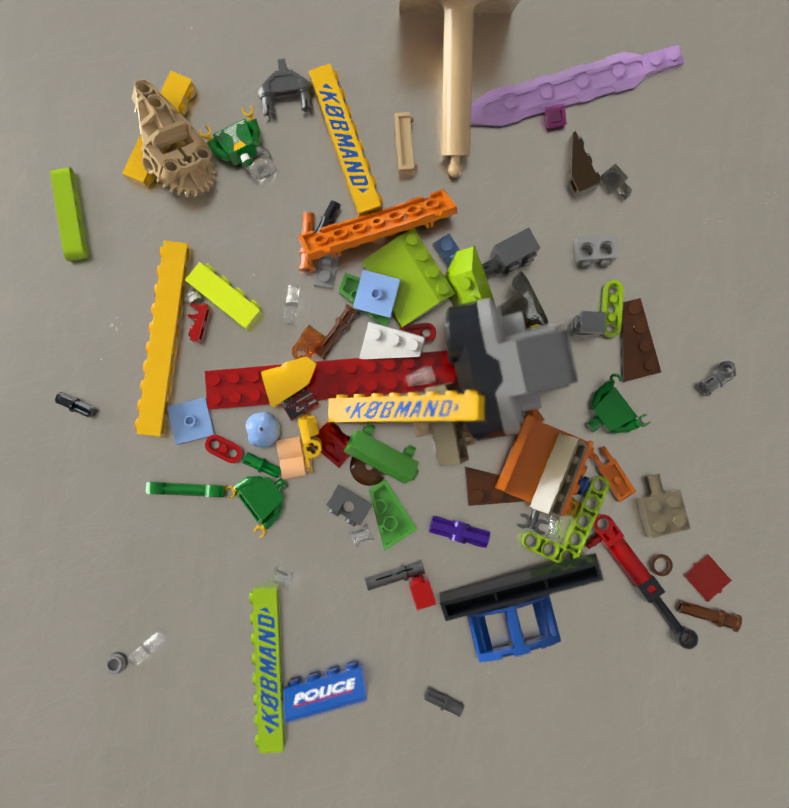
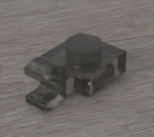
[600,164,633,200]

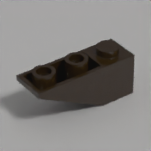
[568,131,601,197]

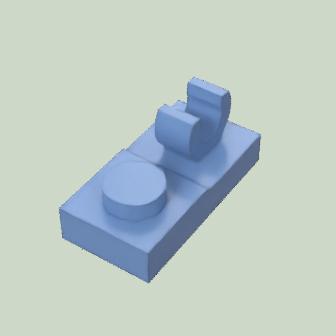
[433,234,460,268]

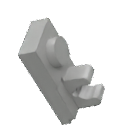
[313,253,339,290]

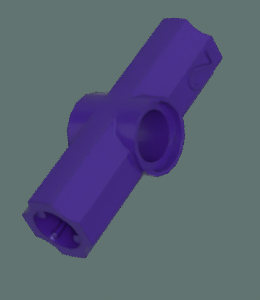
[429,516,491,548]

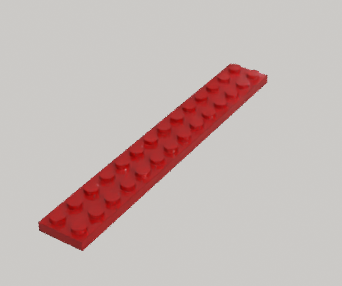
[205,350,459,410]

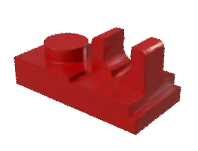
[188,303,211,344]

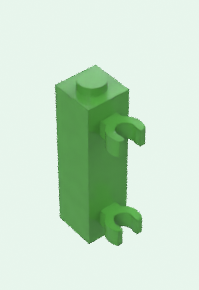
[344,422,419,484]

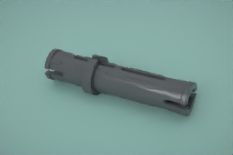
[365,561,425,591]

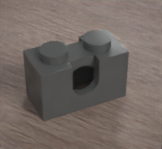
[571,311,606,338]
[326,485,372,527]

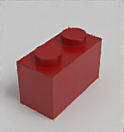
[409,575,437,611]

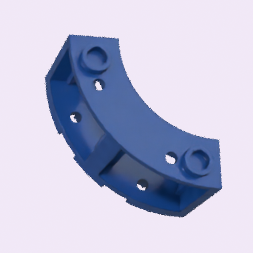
[468,595,561,662]

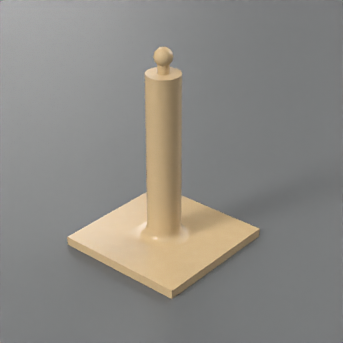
[399,0,520,178]

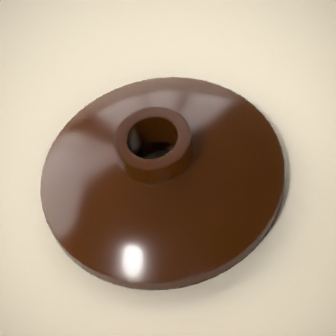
[350,456,387,486]

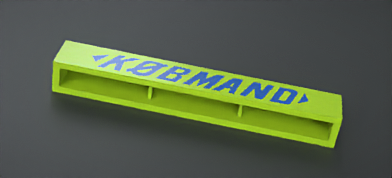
[249,586,286,754]

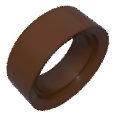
[649,554,673,576]

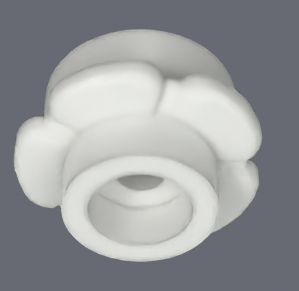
[184,289,203,306]

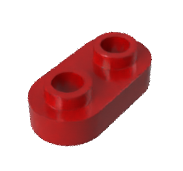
[399,323,436,343]
[205,435,243,463]

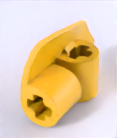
[262,357,317,408]
[298,413,322,473]

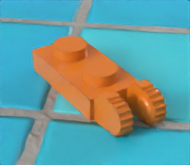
[591,446,636,502]

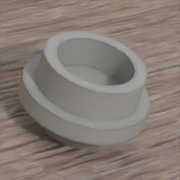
[105,653,126,674]

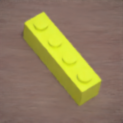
[185,262,263,331]

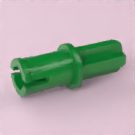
[242,452,281,478]

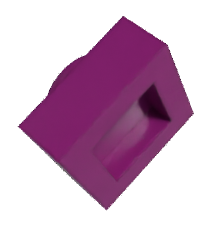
[545,104,567,129]

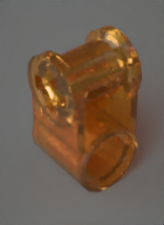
[292,325,325,359]

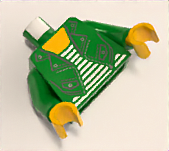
[199,104,261,167]

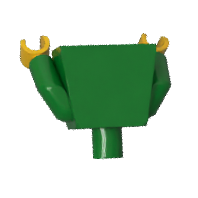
[225,476,287,538]

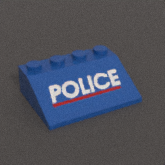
[284,662,369,724]

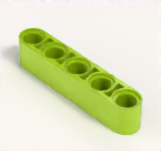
[50,167,88,262]

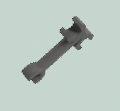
[517,509,548,535]

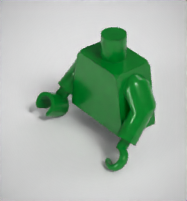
[586,373,651,434]

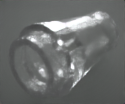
[406,365,436,387]

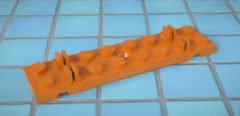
[298,189,458,261]

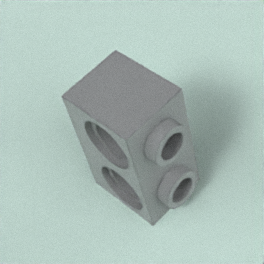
[573,234,618,267]

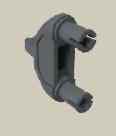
[258,59,314,117]

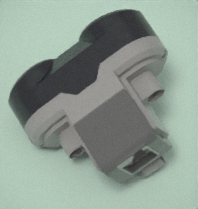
[445,298,578,441]

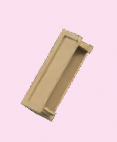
[394,112,418,176]

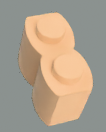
[276,436,309,480]

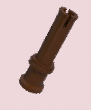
[315,304,360,359]
[678,600,742,632]

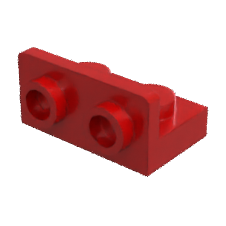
[310,422,350,468]

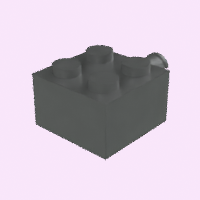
[482,227,540,275]

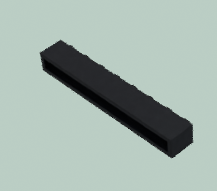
[440,553,604,621]

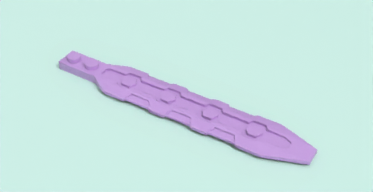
[471,45,685,126]

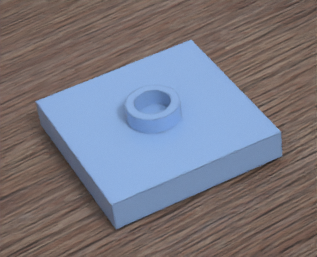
[353,270,401,318]
[167,397,215,445]

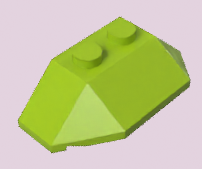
[445,246,494,305]

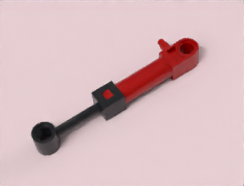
[586,514,698,649]

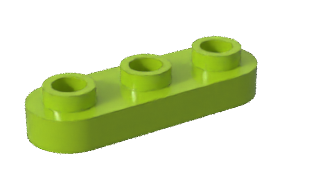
[601,280,624,338]

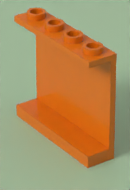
[495,414,595,516]

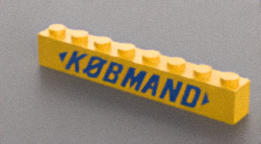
[309,64,383,216]
[328,391,485,423]

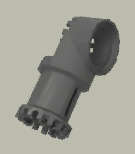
[698,361,736,397]

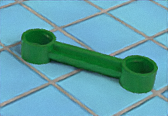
[145,482,225,498]

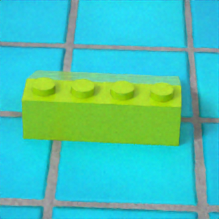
[361,228,456,328]

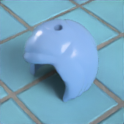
[246,412,280,448]

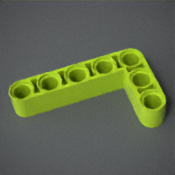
[521,476,610,563]

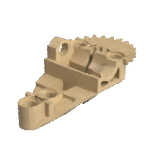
[132,79,216,197]

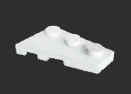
[359,322,426,359]

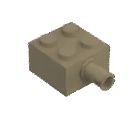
[636,474,691,538]

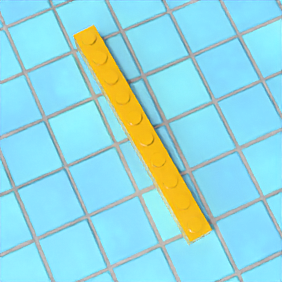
[135,240,191,438]

